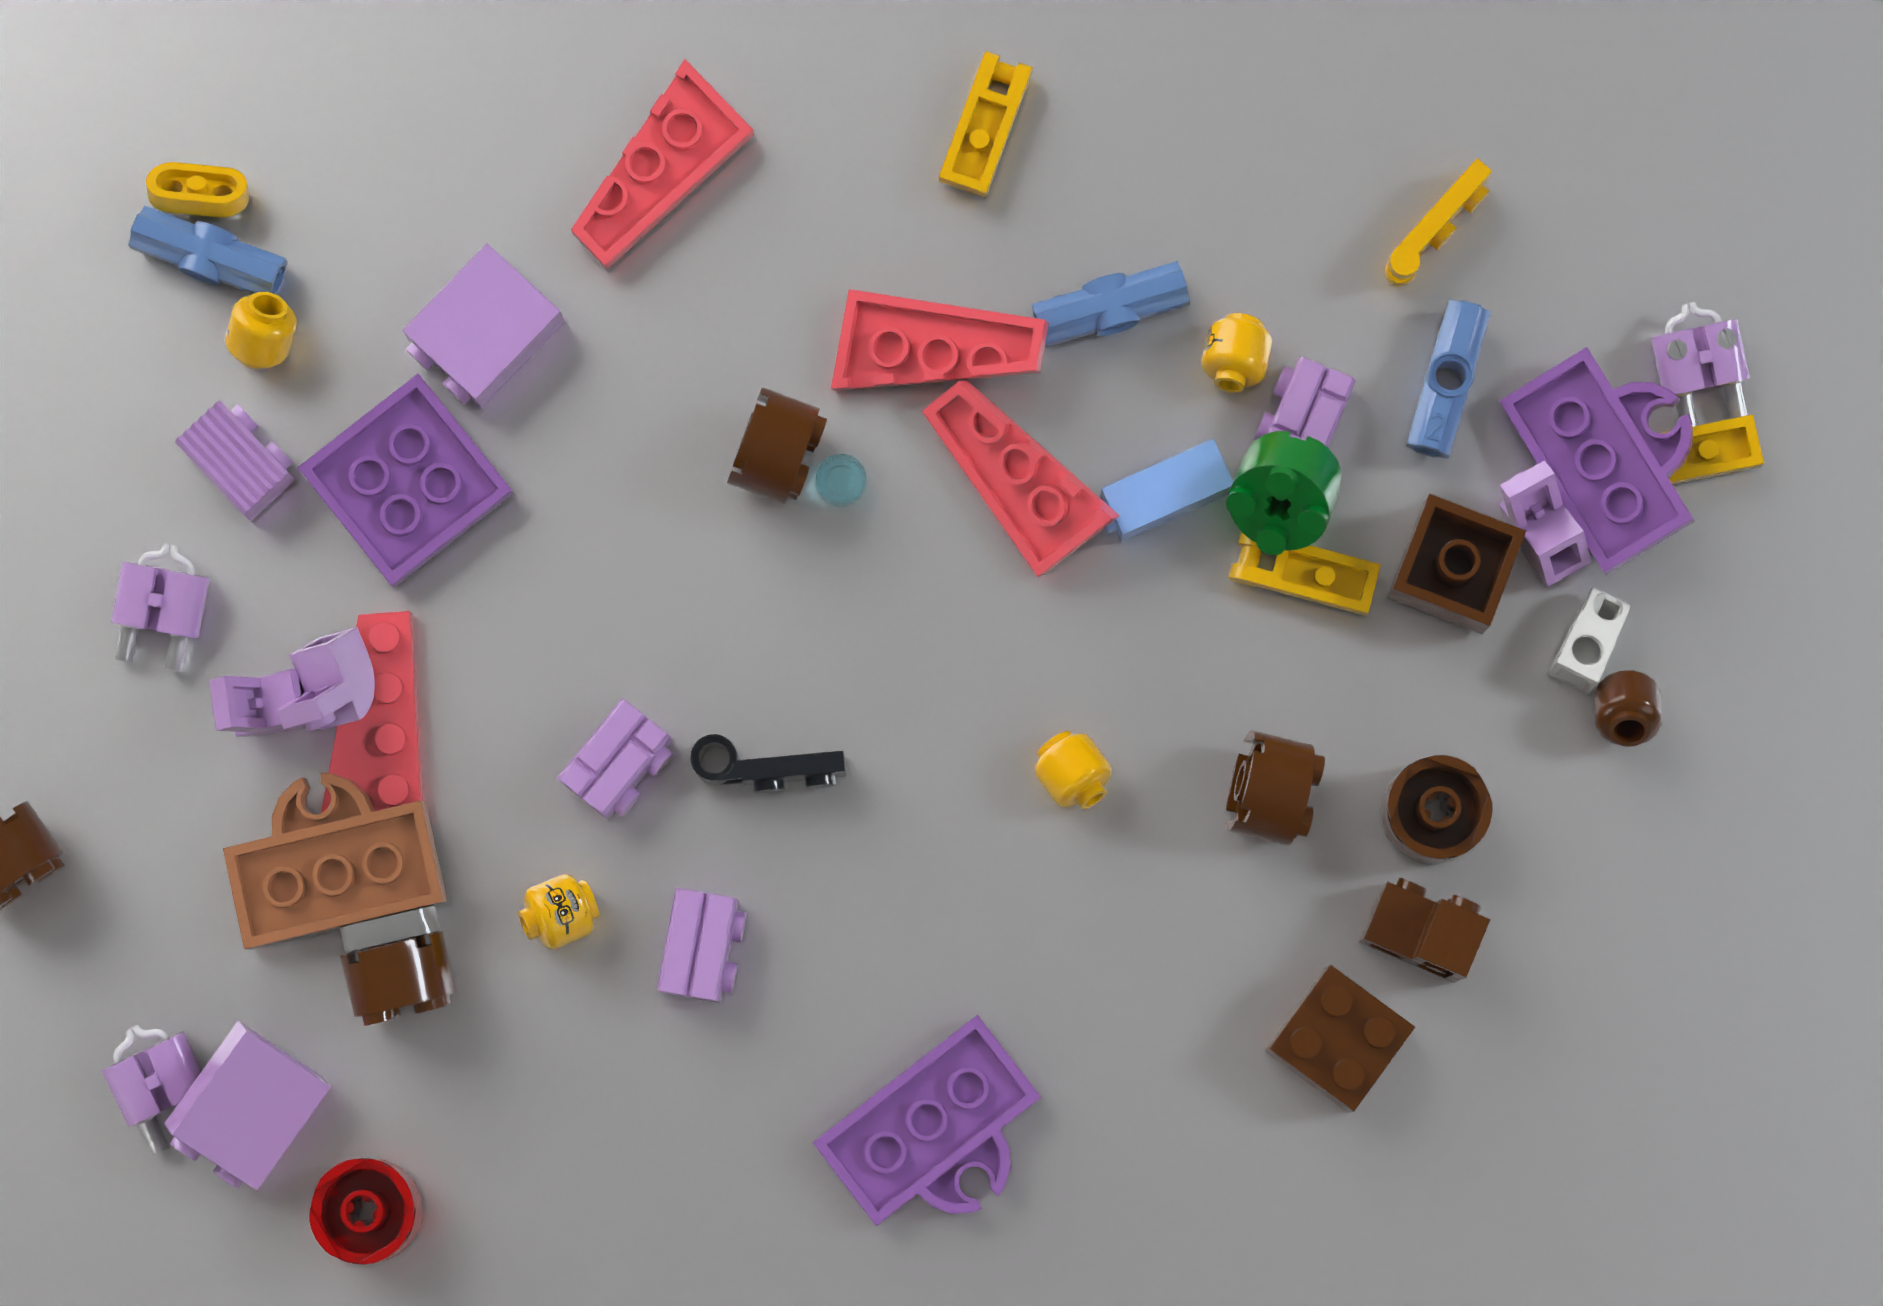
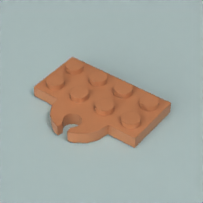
[223,773,447,949]

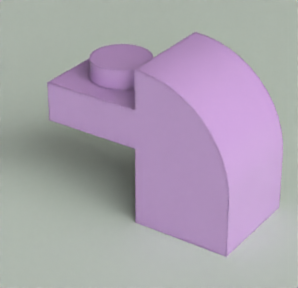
[1499,460,1592,587]
[276,627,375,731]
[209,669,306,737]

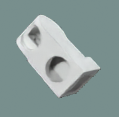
[1547,586,1630,694]

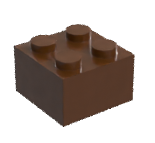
[1387,493,1526,634]
[1265,964,1415,1113]

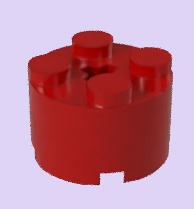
[309,1158,423,1265]

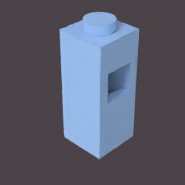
[1100,439,1233,543]

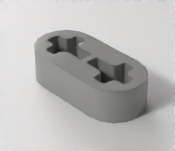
[340,905,441,953]

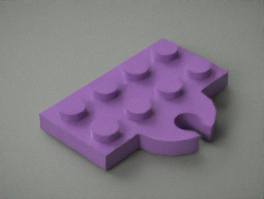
[1499,347,1695,575]
[813,1014,1041,1226]

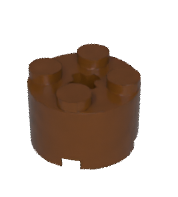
[727,387,827,504]
[1225,730,1325,845]
[1382,755,1493,864]
[0,801,65,910]
[340,931,457,1026]

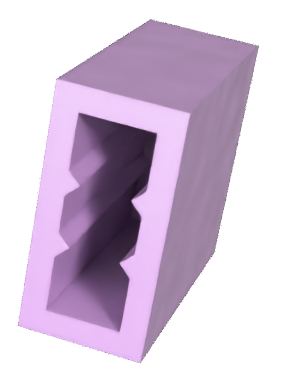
[402,243,565,409]
[164,1021,331,1191]

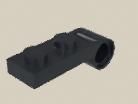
[690,734,846,793]

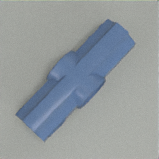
[128,206,288,294]
[1032,261,1190,348]
[1406,299,1491,459]

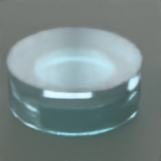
[816,454,867,507]

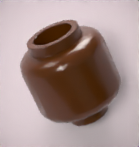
[1594,670,1662,747]

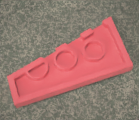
[571,59,754,270]
[831,289,1049,391]
[922,379,1120,577]
[321,611,424,813]

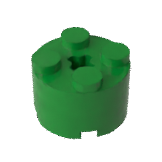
[1226,431,1342,555]

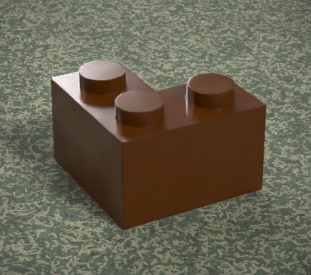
[1359,878,1491,983]

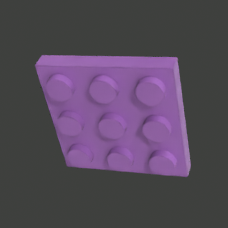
[297,373,514,588]

